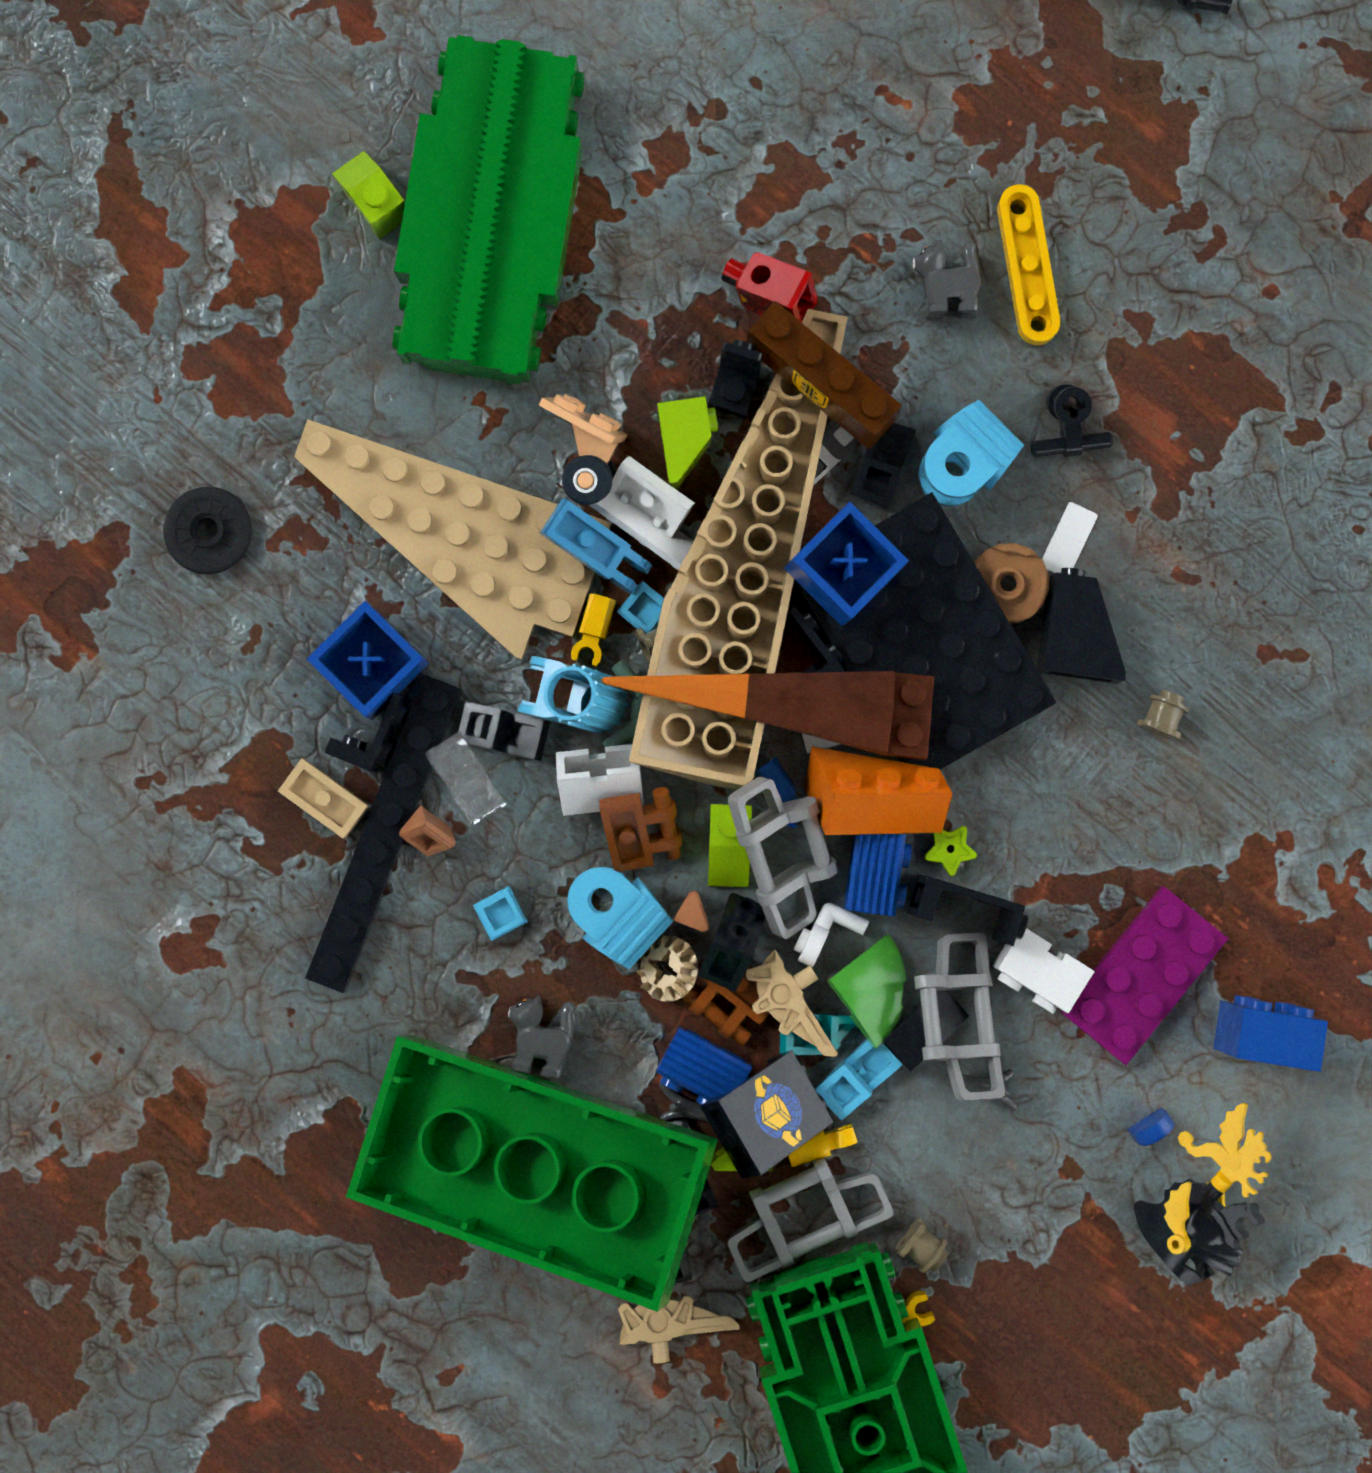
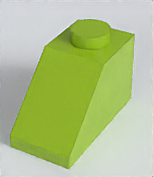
[332,151,405,239]
[657,396,718,490]
[708,804,752,887]

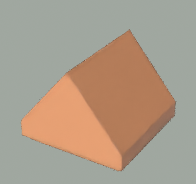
[399,805,456,857]
[673,890,710,932]

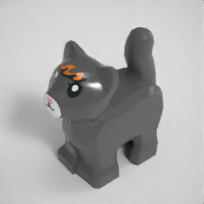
[912,239,981,319]
[508,995,576,1078]

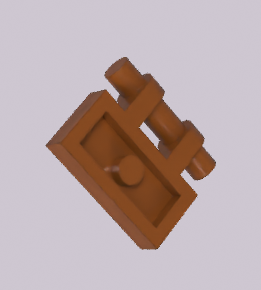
[599,787,683,872]
[681,964,769,1047]

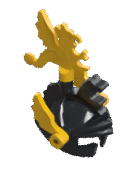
[1134,1103,1272,1287]

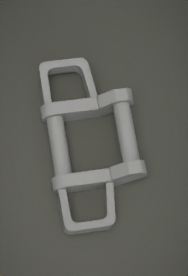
[728,777,839,939]
[914,933,1005,1102]
[728,1158,894,1282]

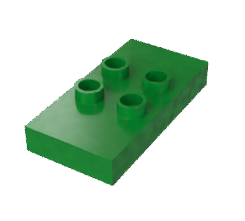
[346,1035,718,1312]

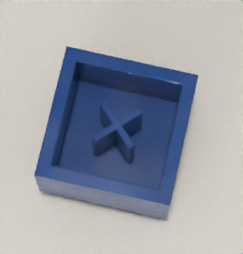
[784,501,909,626]
[307,601,430,720]
[1213,995,1328,1072]

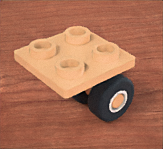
[539,394,627,505]

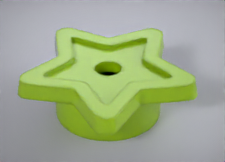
[924,825,977,877]

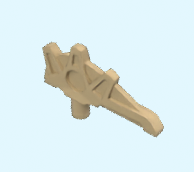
[746,950,838,1057]
[618,1295,740,1364]

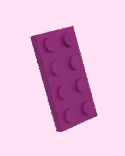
[1059,886,1228,1065]

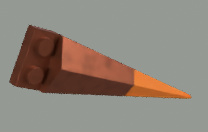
[601,671,934,760]

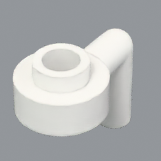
[793,903,869,967]

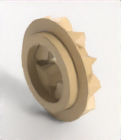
[636,935,698,1002]

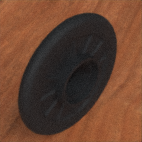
[163,487,252,574]

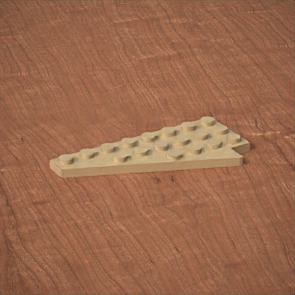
[294,419,612,661]

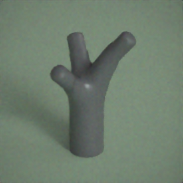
[962,1069,1018,1111]
[659,1083,709,1123]

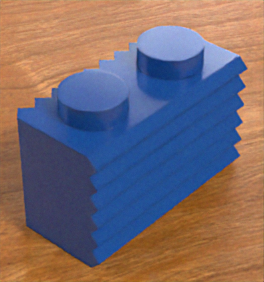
[844,834,912,917]
[656,1025,752,1105]

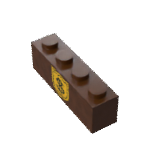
[747,301,902,450]

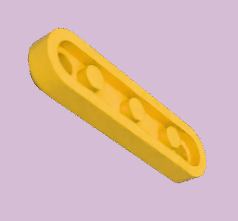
[997,184,1060,346]

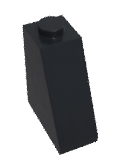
[1037,568,1126,684]

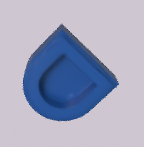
[1127,1108,1175,1146]

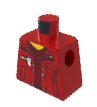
[721,252,818,322]

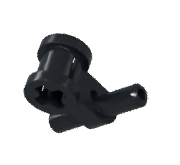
[1030,384,1113,457]

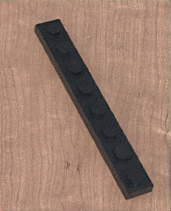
[305,675,463,993]

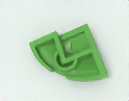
[827,934,906,1049]

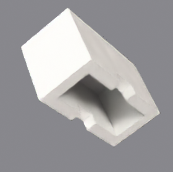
[556,744,644,816]
[992,928,1094,1014]

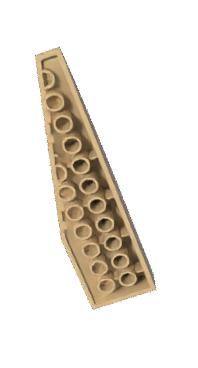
[629,309,848,790]

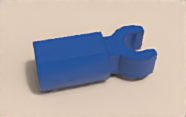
[754,757,799,829]

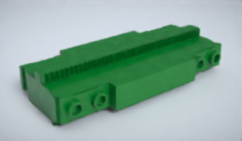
[392,35,585,385]
[745,1242,968,1473]

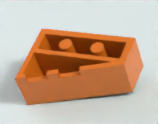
[803,746,953,835]

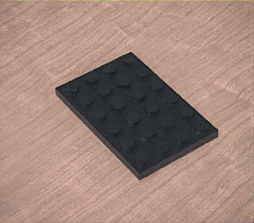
[794,492,1057,770]

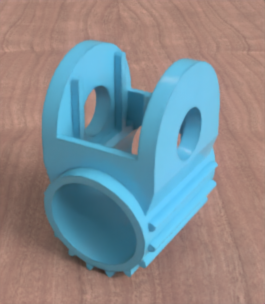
[918,400,1025,506]
[517,656,629,734]
[567,867,673,970]

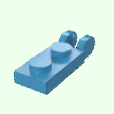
[540,499,652,595]

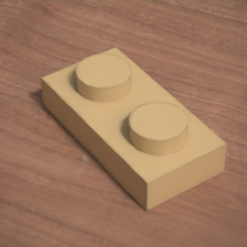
[278,758,370,839]

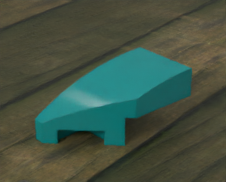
[779,1013,858,1055]

